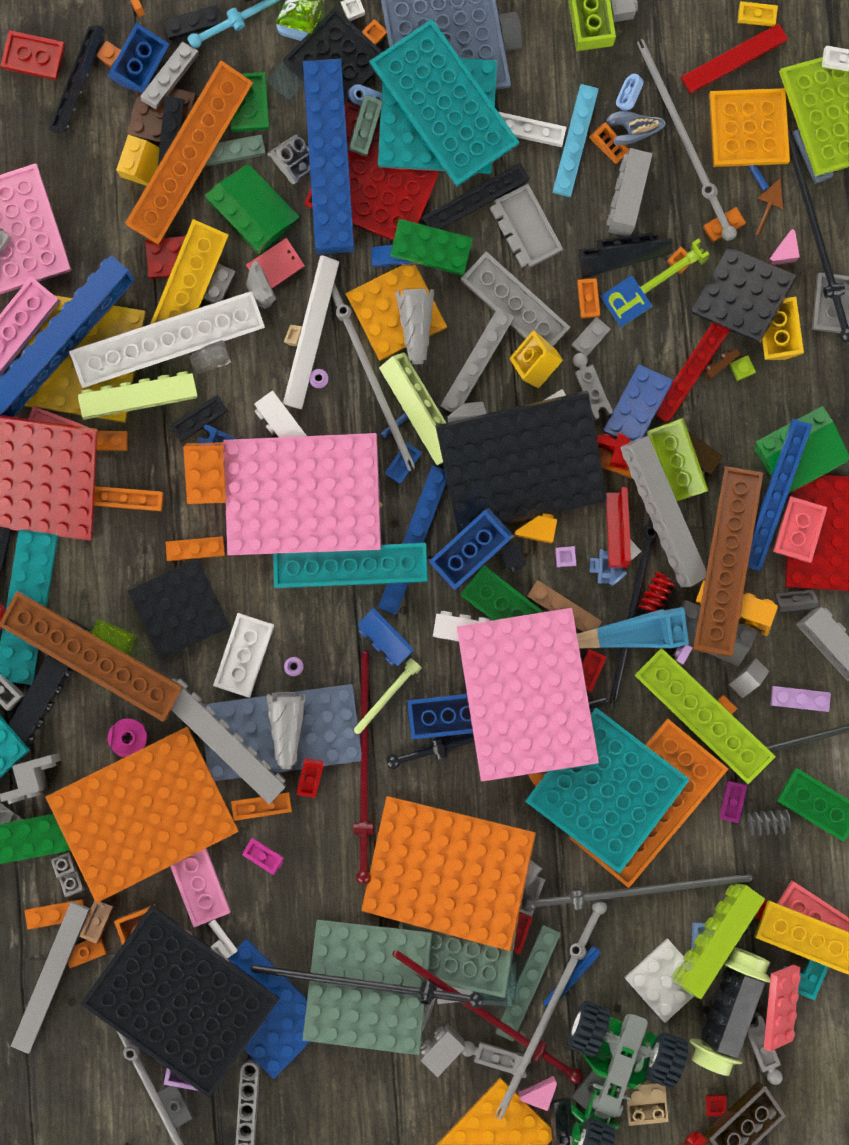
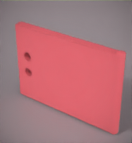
[246,238,305,289]

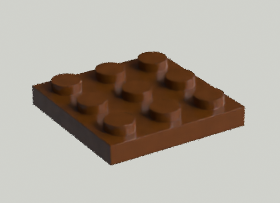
[127,82,196,144]

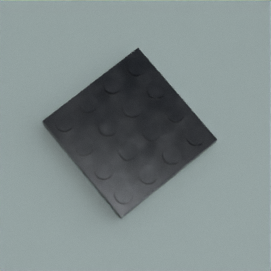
[283,7,382,104]
[692,247,797,344]
[128,558,230,660]

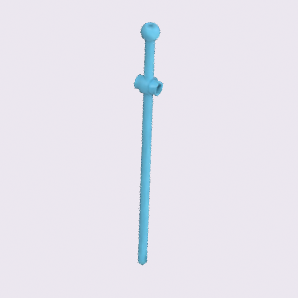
[187,0,280,49]

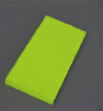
[646,418,709,501]

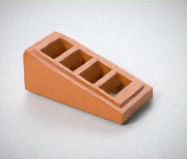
[589,122,629,164]

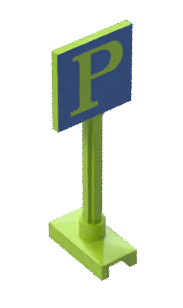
[600,238,709,328]

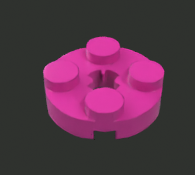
[108,719,148,757]

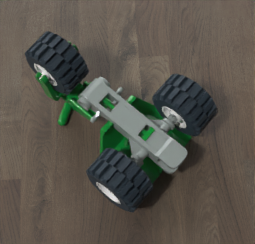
[568,1000,688,1145]

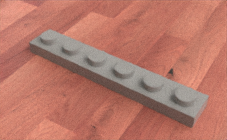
[440,307,515,413]

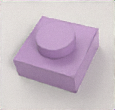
[555,546,576,567]
[673,645,692,665]

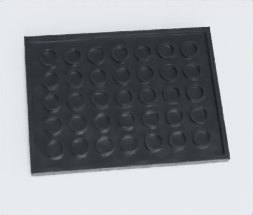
[435,391,607,534]
[80,904,280,1098]

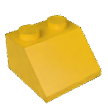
[116,135,159,186]
[509,330,563,389]

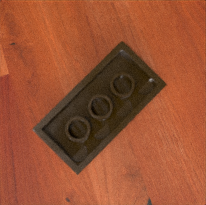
[702,1082,786,1145]

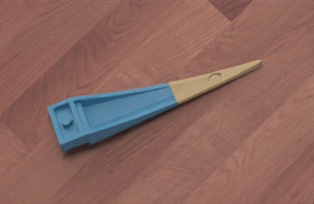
[577,607,689,648]

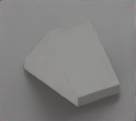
[728,658,769,698]

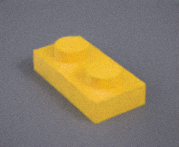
[737,1,778,27]

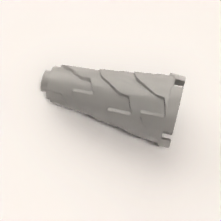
[396,289,434,364]
[266,692,306,769]

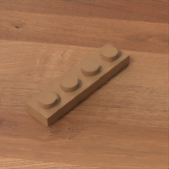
[527,580,602,632]

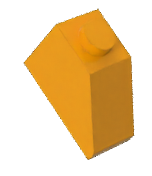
[514,514,557,544]

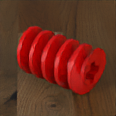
[638,572,675,613]

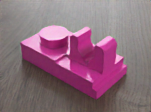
[242,838,284,875]

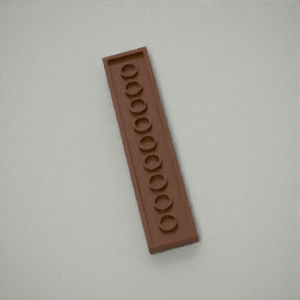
[693,466,763,657]
[0,591,184,722]

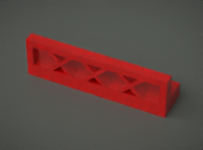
[606,487,631,568]

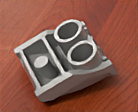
[267,134,310,184]
[246,261,276,309]

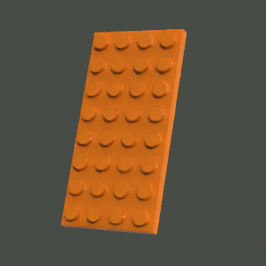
[568,718,728,888]

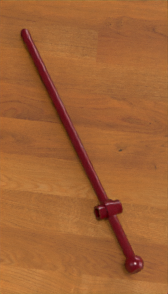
[353,651,374,884]
[392,950,583,1085]

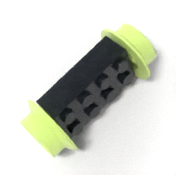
[690,947,770,1076]

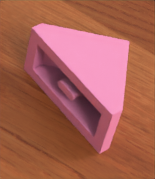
[767,229,800,265]
[518,1076,557,1111]

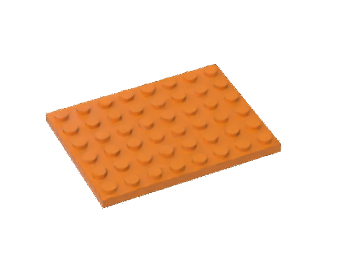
[45,727,239,903]
[361,796,536,951]

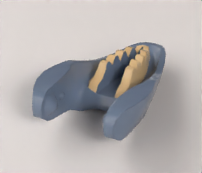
[606,111,666,146]

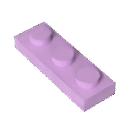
[770,686,831,712]

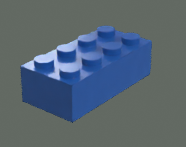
[429,508,514,590]
[407,694,473,739]

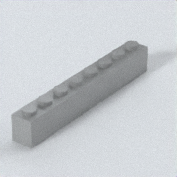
[620,436,706,587]
[172,678,287,804]

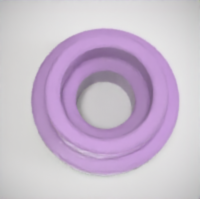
[309,369,328,388]
[284,657,303,676]

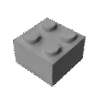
[420,1023,465,1077]

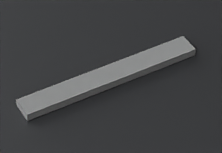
[11,901,90,1054]

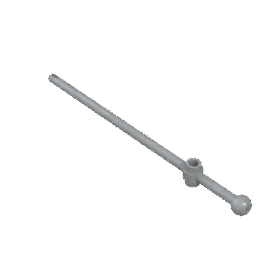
[637,39,737,241]
[331,282,415,471]
[495,900,607,1120]
[117,1032,184,1145]

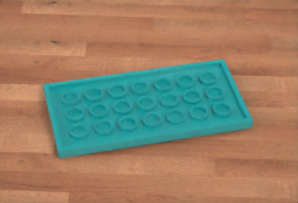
[370,19,519,187]

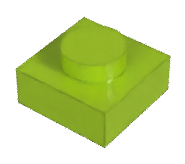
[729,355,756,381]

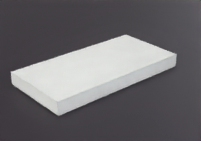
[213,613,275,698]

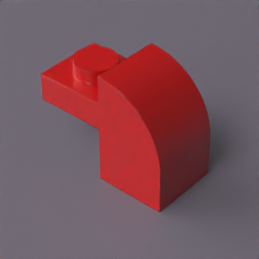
[596,433,631,471]

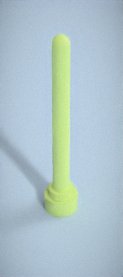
[354,658,422,734]

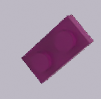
[719,781,747,823]

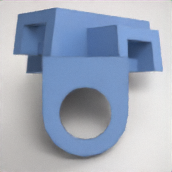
[590,549,627,586]

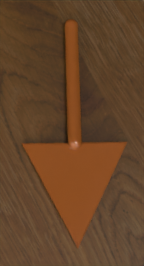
[756,178,783,236]

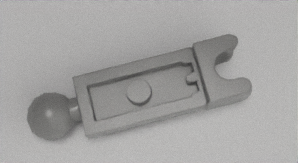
[573,353,613,421]
[747,1012,783,1085]
[461,1041,531,1078]

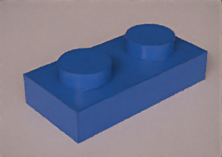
[385,442,422,485]

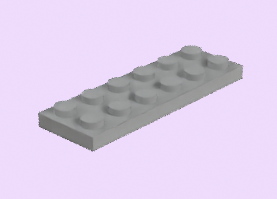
[461,252,570,346]

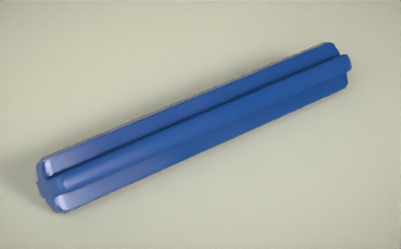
[543,946,601,1007]

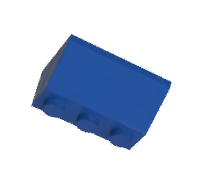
[107,23,169,93]
[357,608,414,666]

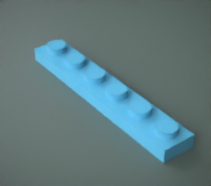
[552,84,599,197]

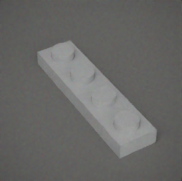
[140,42,199,110]

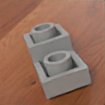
[51,852,85,897]

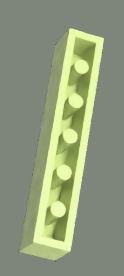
[379,353,446,465]
[78,371,197,420]

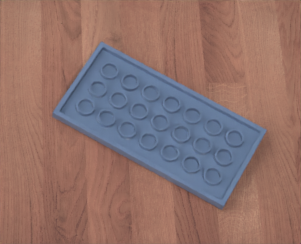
[204,684,361,781]

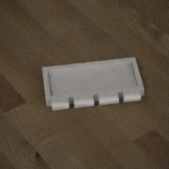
[490,184,563,268]

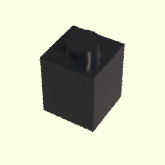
[501,542,525,572]

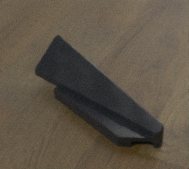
[578,233,673,278]

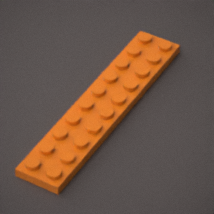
[125,60,253,245]

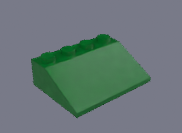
[205,164,300,256]
[754,406,849,494]

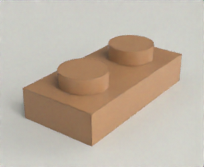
[79,901,114,944]

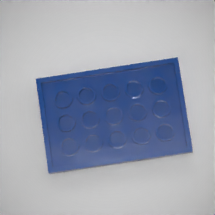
[228,938,310,1079]

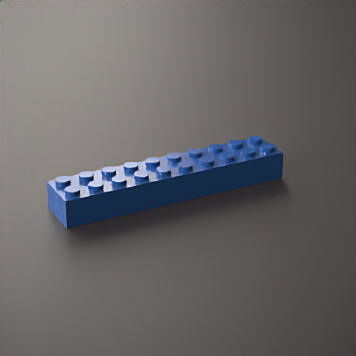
[303,59,355,254]
[0,255,135,417]

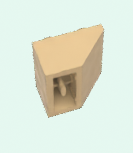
[624,1079,668,1126]

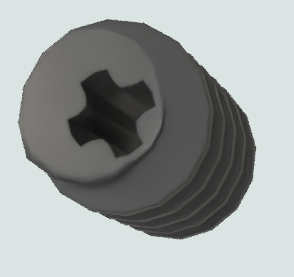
[747,810,791,836]

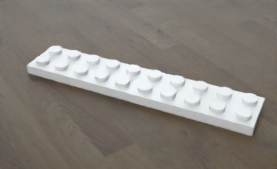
[69,291,265,388]

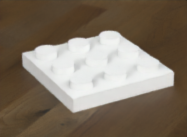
[624,938,694,1023]

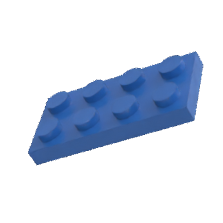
[604,364,673,442]

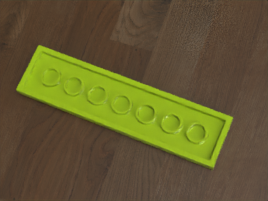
[635,648,776,784]

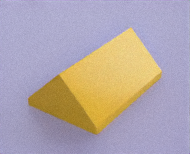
[762,297,804,360]

